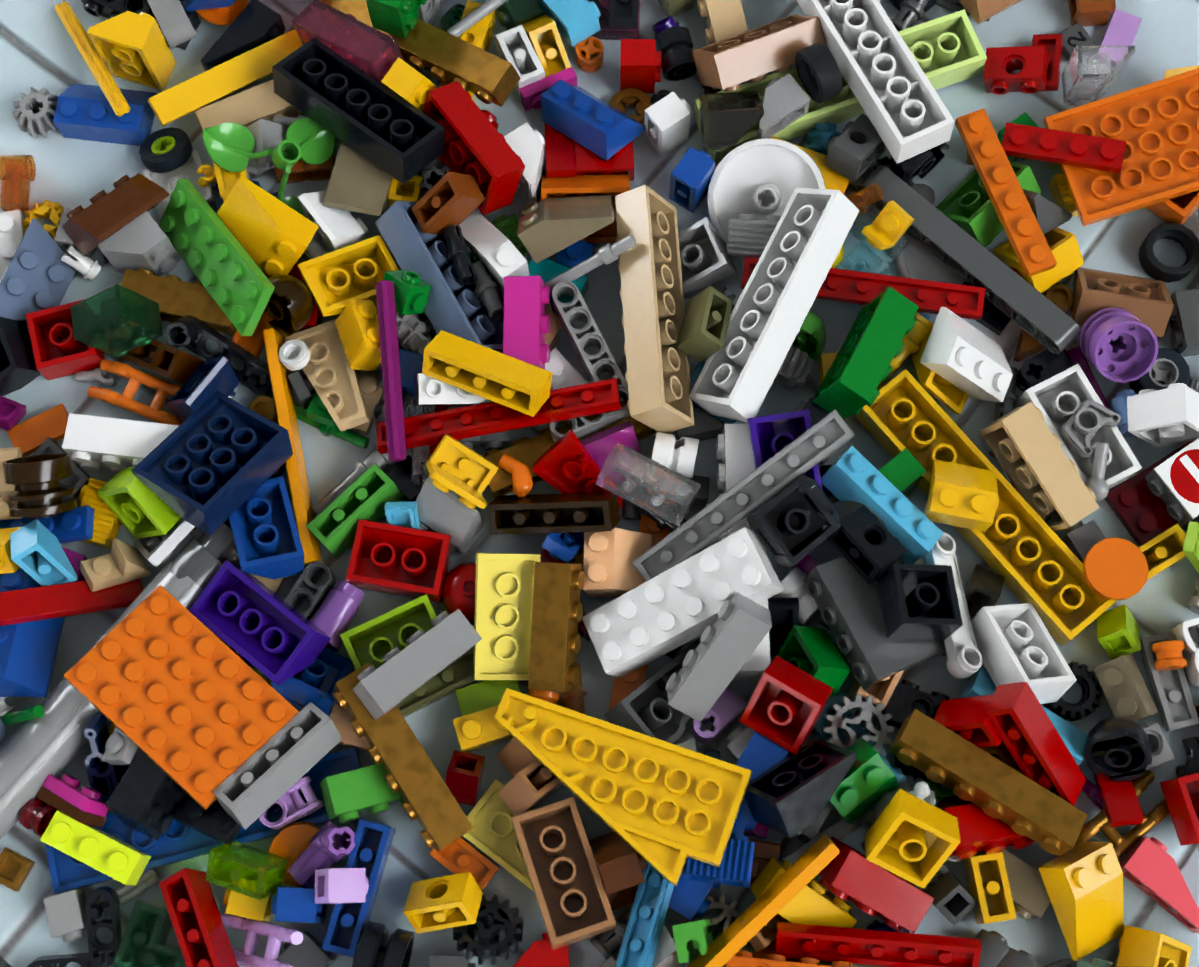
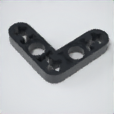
[28,886,124,967]

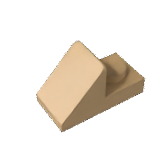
[79,539,151,592]

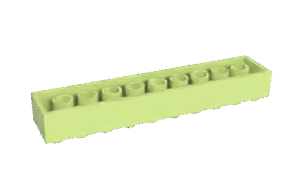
[693,9,987,165]

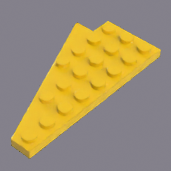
[494,688,752,886]

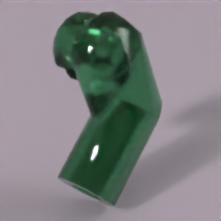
[440,4,465,31]

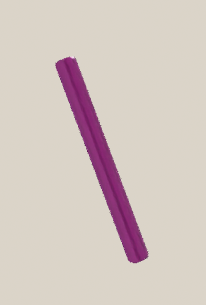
[376,280,407,462]

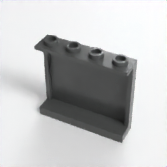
[803,556,947,690]

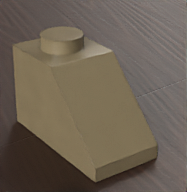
[1000,849,1051,921]

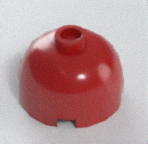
[442,562,476,625]

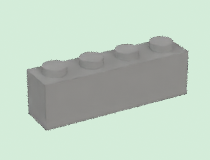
[665,592,772,722]
[352,608,482,720]
[212,702,342,830]

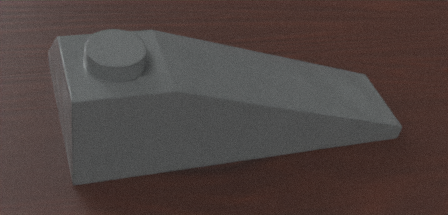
[604,637,701,744]

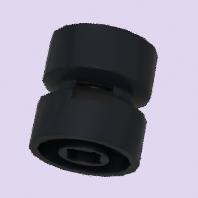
[654,26,698,81]

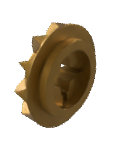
[609,88,653,124]

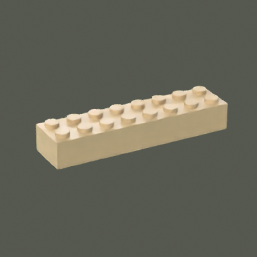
[614,184,694,433]

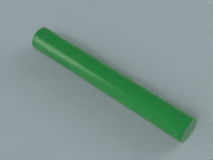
[0,705,44,726]

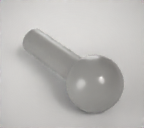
[1085,442,1109,502]

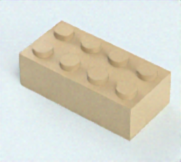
[979,402,1100,532]

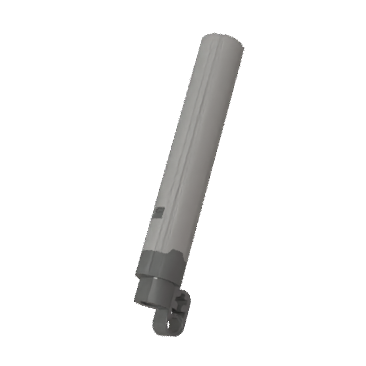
[0,519,239,839]

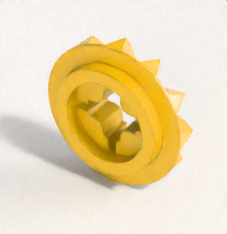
[22,200,64,240]

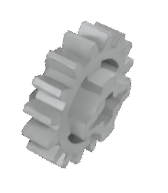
[396,312,435,355]
[822,694,894,755]

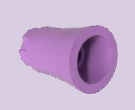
[309,580,364,652]

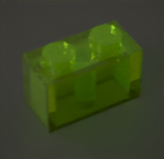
[205,841,287,900]

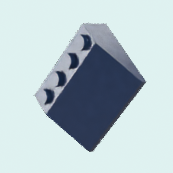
[132,391,293,535]

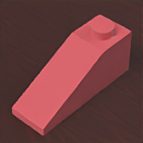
[1119,837,1199,933]

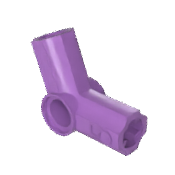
[288,820,356,888]

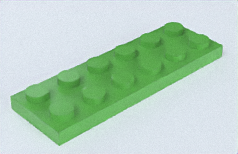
[159,179,275,336]

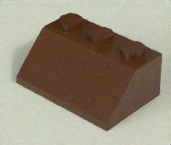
[62,173,170,256]

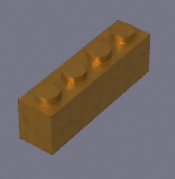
[115,268,236,336]
[528,562,585,692]

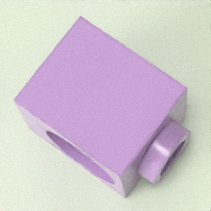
[315,868,369,904]

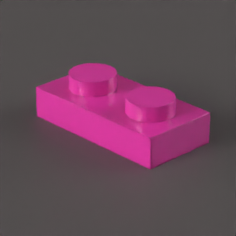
[519,67,577,111]
[42,774,109,817]

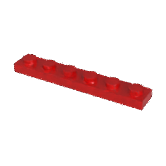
[776,922,981,967]

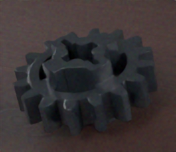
[453,895,523,965]

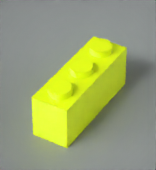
[40,810,152,886]

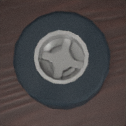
[1129,348,1190,394]

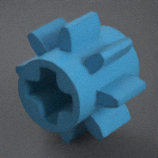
[807,122,842,155]

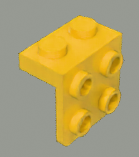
[426,433,499,510]

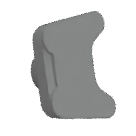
[1060,399,1121,460]

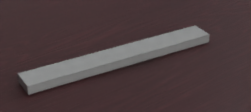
[632,409,855,582]

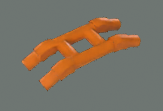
[87,359,183,426]

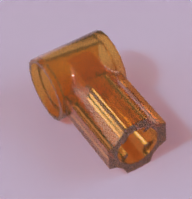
[0,155,36,213]

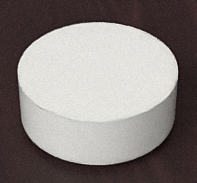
[278,339,311,371]

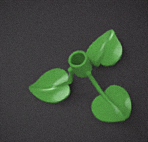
[202,117,335,218]

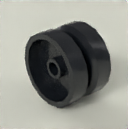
[352,921,415,967]

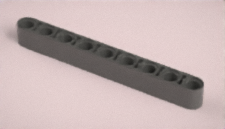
[858,165,1080,354]

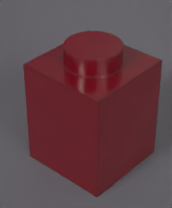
[445,750,485,806]

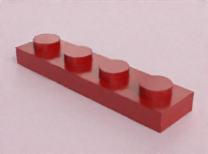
[1002,122,1127,173]

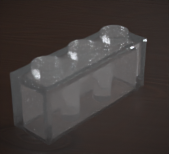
[596,443,701,527]

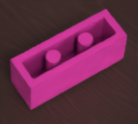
[503,276,550,369]

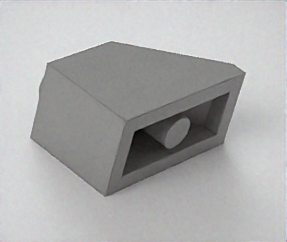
[757,73,811,139]

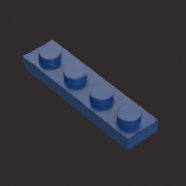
[0,506,95,544]

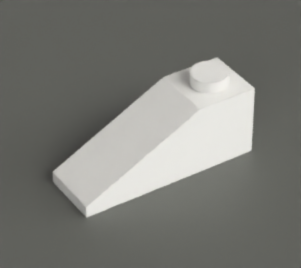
[456,210,530,290]

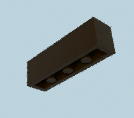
[488,492,620,535]

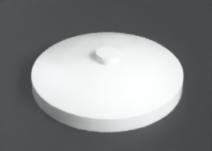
[707,138,826,258]

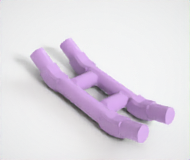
[221,912,303,967]

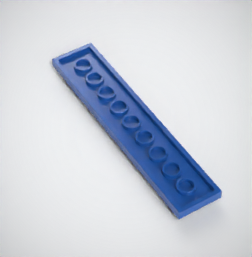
[45,747,370,894]

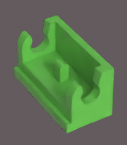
[672,918,714,964]

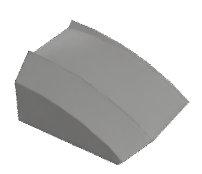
[678,217,736,294]

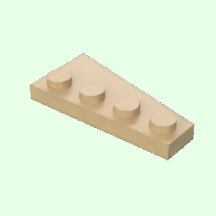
[284,318,370,432]

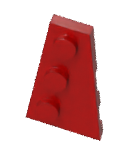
[531,429,623,509]

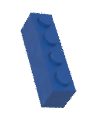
[322,819,396,958]

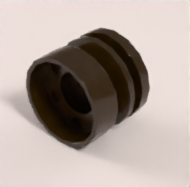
[2,453,77,518]

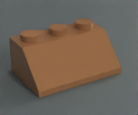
[1070,267,1174,337]

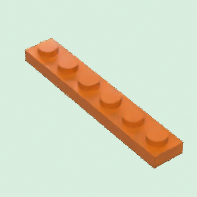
[955,108,1057,278]

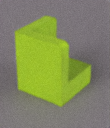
[1097,604,1141,660]

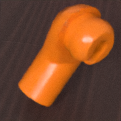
[498,453,533,497]

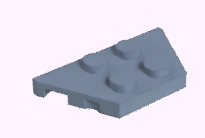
[0,218,76,322]

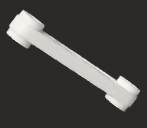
[923,532,983,679]

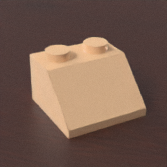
[583,528,653,598]

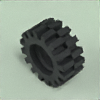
[1043,662,1103,722]

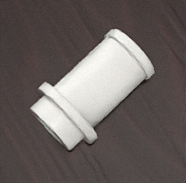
[61,245,102,281]

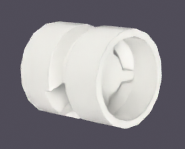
[650,432,699,478]
[771,566,819,625]

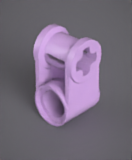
[691,686,748,743]
[259,776,324,830]

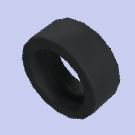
[795,42,843,103]
[1139,223,1199,283]

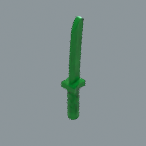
[265,390,370,449]

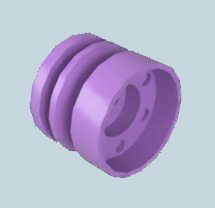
[1079,307,1159,383]

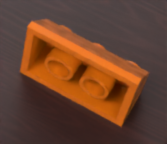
[541,175,630,243]

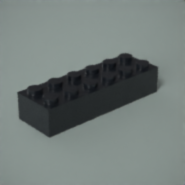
[272,37,445,184]

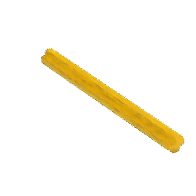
[55,1,130,116]

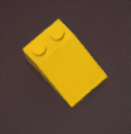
[216,175,319,276]
[298,234,399,317]
[1038,842,1124,961]

